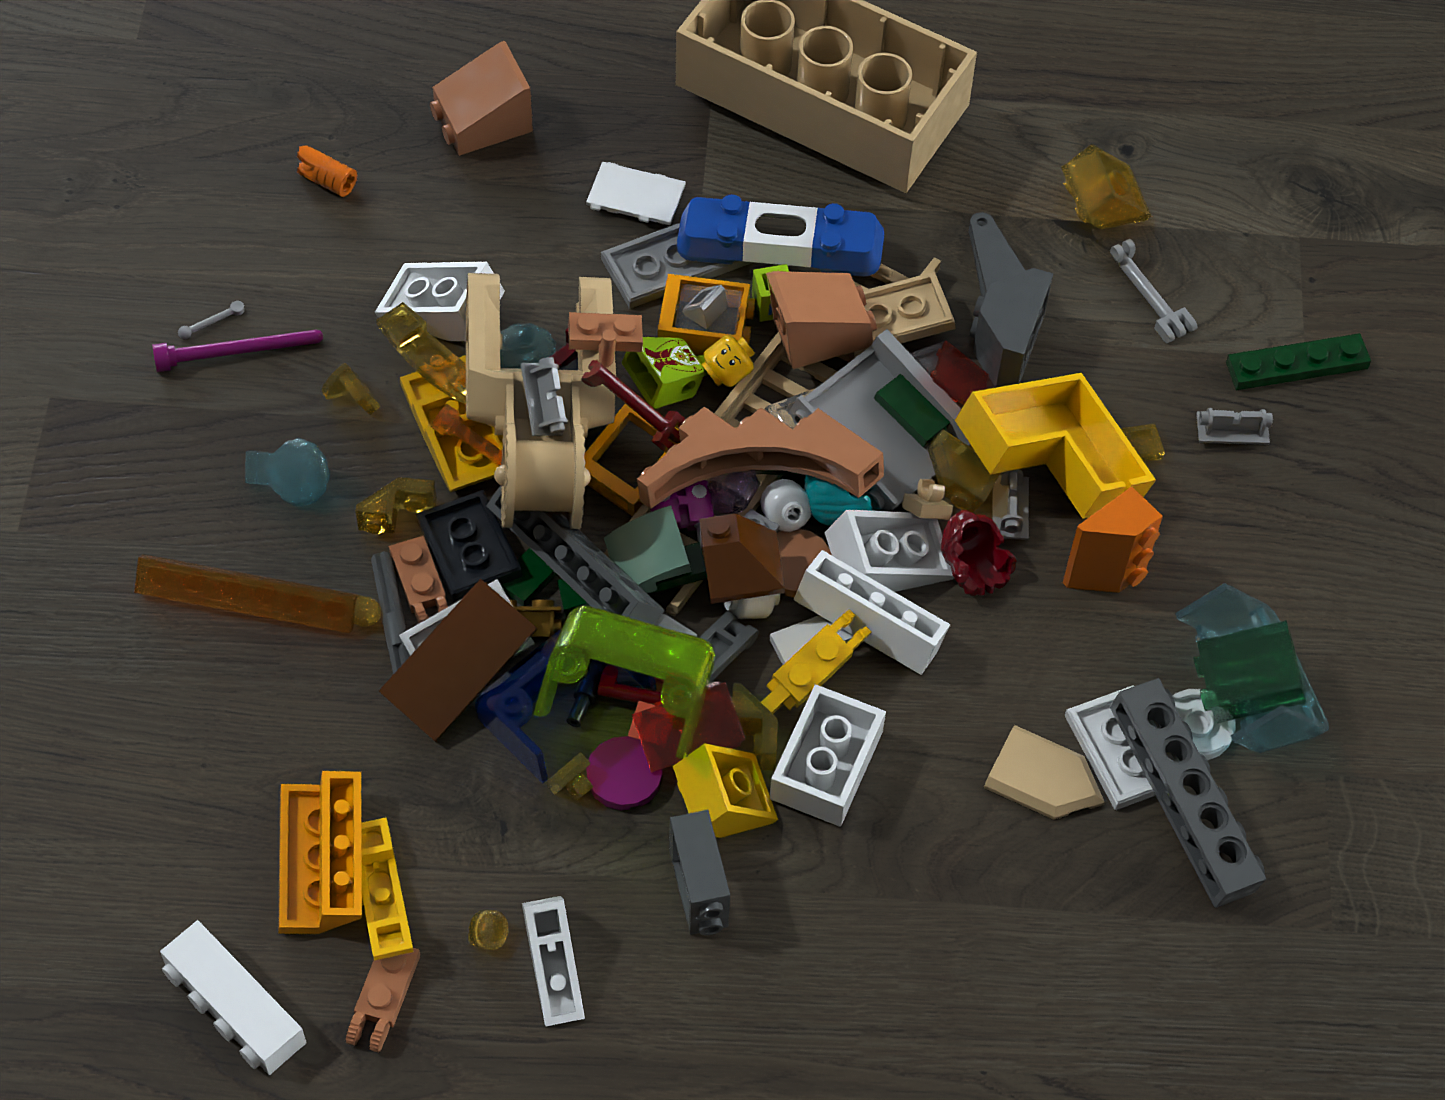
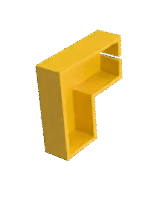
[955,373,1156,519]

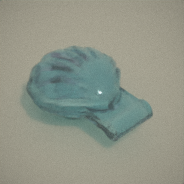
[500,323,556,369]
[245,438,330,506]

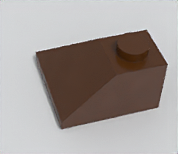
[699,513,786,604]

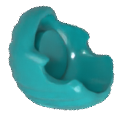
[804,475,872,526]

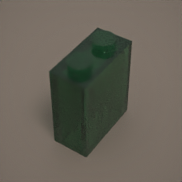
[1193,620,1307,723]

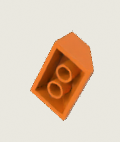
[1063,486,1163,593]

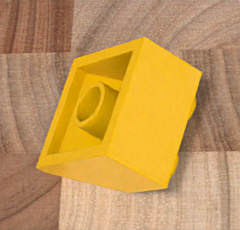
[673,743,778,838]

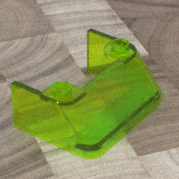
[533,606,716,759]

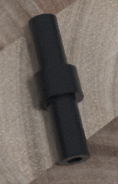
[566,658,607,727]

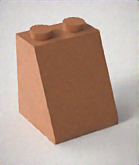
[430,41,533,156]
[766,271,877,369]

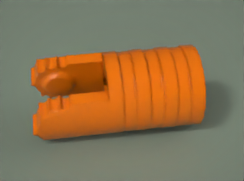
[297,146,357,197]

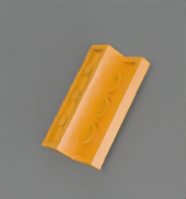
[278,771,362,934]

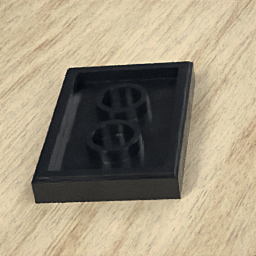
[416,490,523,601]

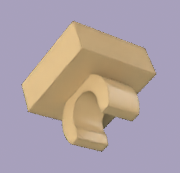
[902,479,953,520]

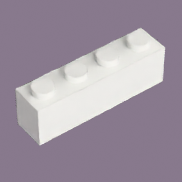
[794,550,950,675]
[160,920,307,1075]

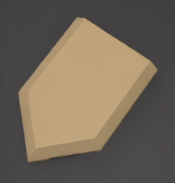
[984,725,1105,820]

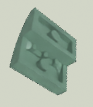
[604,505,691,593]

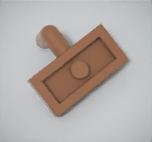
[568,312,643,367]

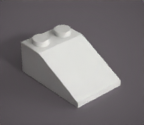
[375,262,505,341]
[824,510,954,592]

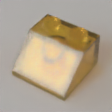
[1061,144,1152,229]

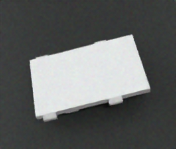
[586,162,686,225]

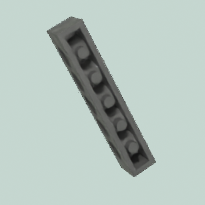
[486,485,664,640]
[1110,678,1266,908]

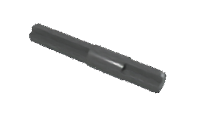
[371,551,410,674]

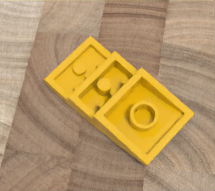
[400,355,503,493]

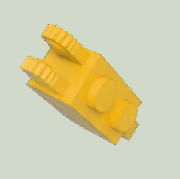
[758,609,872,717]

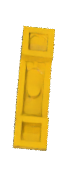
[361,817,414,961]

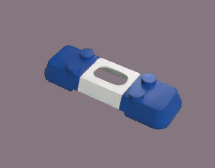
[677,194,884,276]

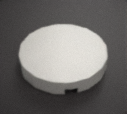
[1159,689,1236,760]

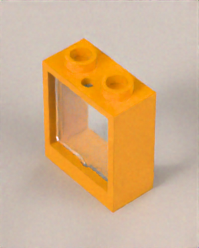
[658,274,756,355]

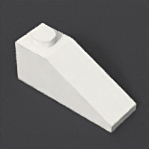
[522,896,585,1026]

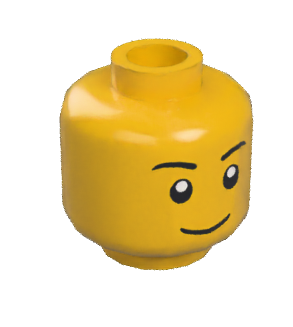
[701,335,755,387]

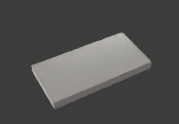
[601,223,753,309]

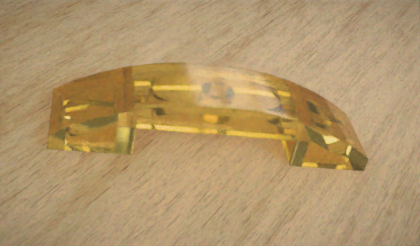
[376,302,466,404]

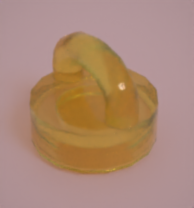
[468,909,509,950]

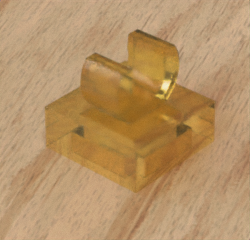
[545,752,593,801]

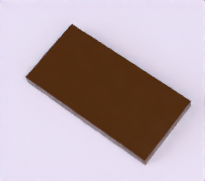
[379,578,537,742]

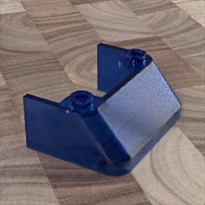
[475,619,657,784]

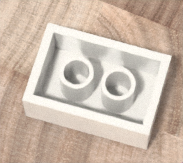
[770,684,886,827]

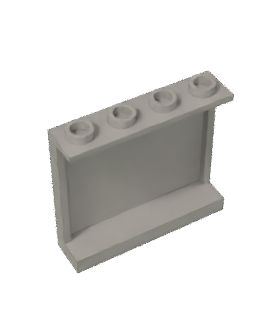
[788,329,972,512]

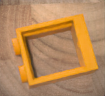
[584,403,679,516]

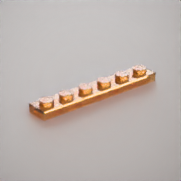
[134,554,358,633]

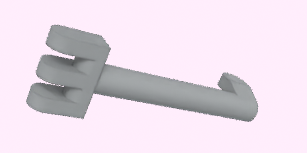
[1110,239,1197,343]

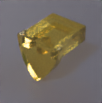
[321,363,381,415]

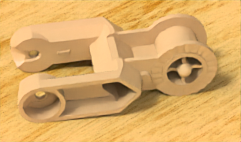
[466,273,616,529]

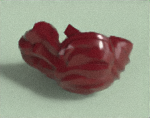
[941,510,1017,596]

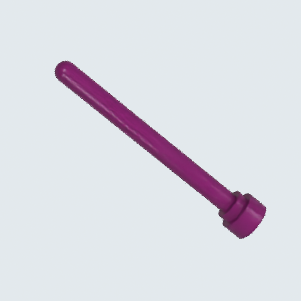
[152,329,323,372]

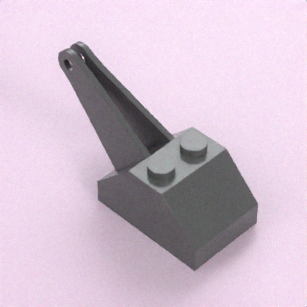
[968,212,1053,388]

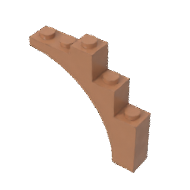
[637,407,884,509]

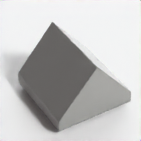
[682,285,728,329]

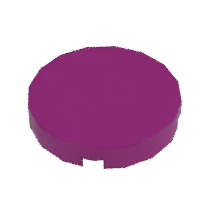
[586,736,662,811]

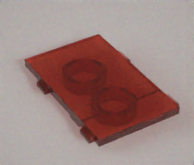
[930,340,989,406]
[632,681,745,773]

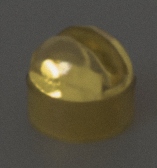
[353,595,381,626]

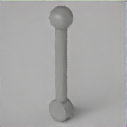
[178,301,245,339]

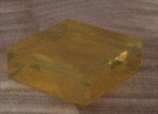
[1121,423,1165,462]

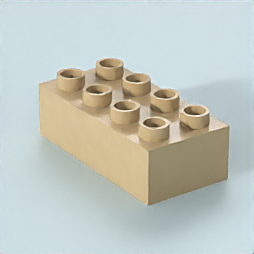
[676,0,977,193]

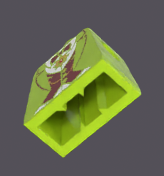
[622,337,709,409]

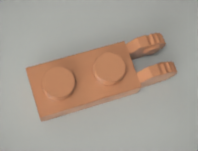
[389,535,448,624]
[346,948,420,1053]

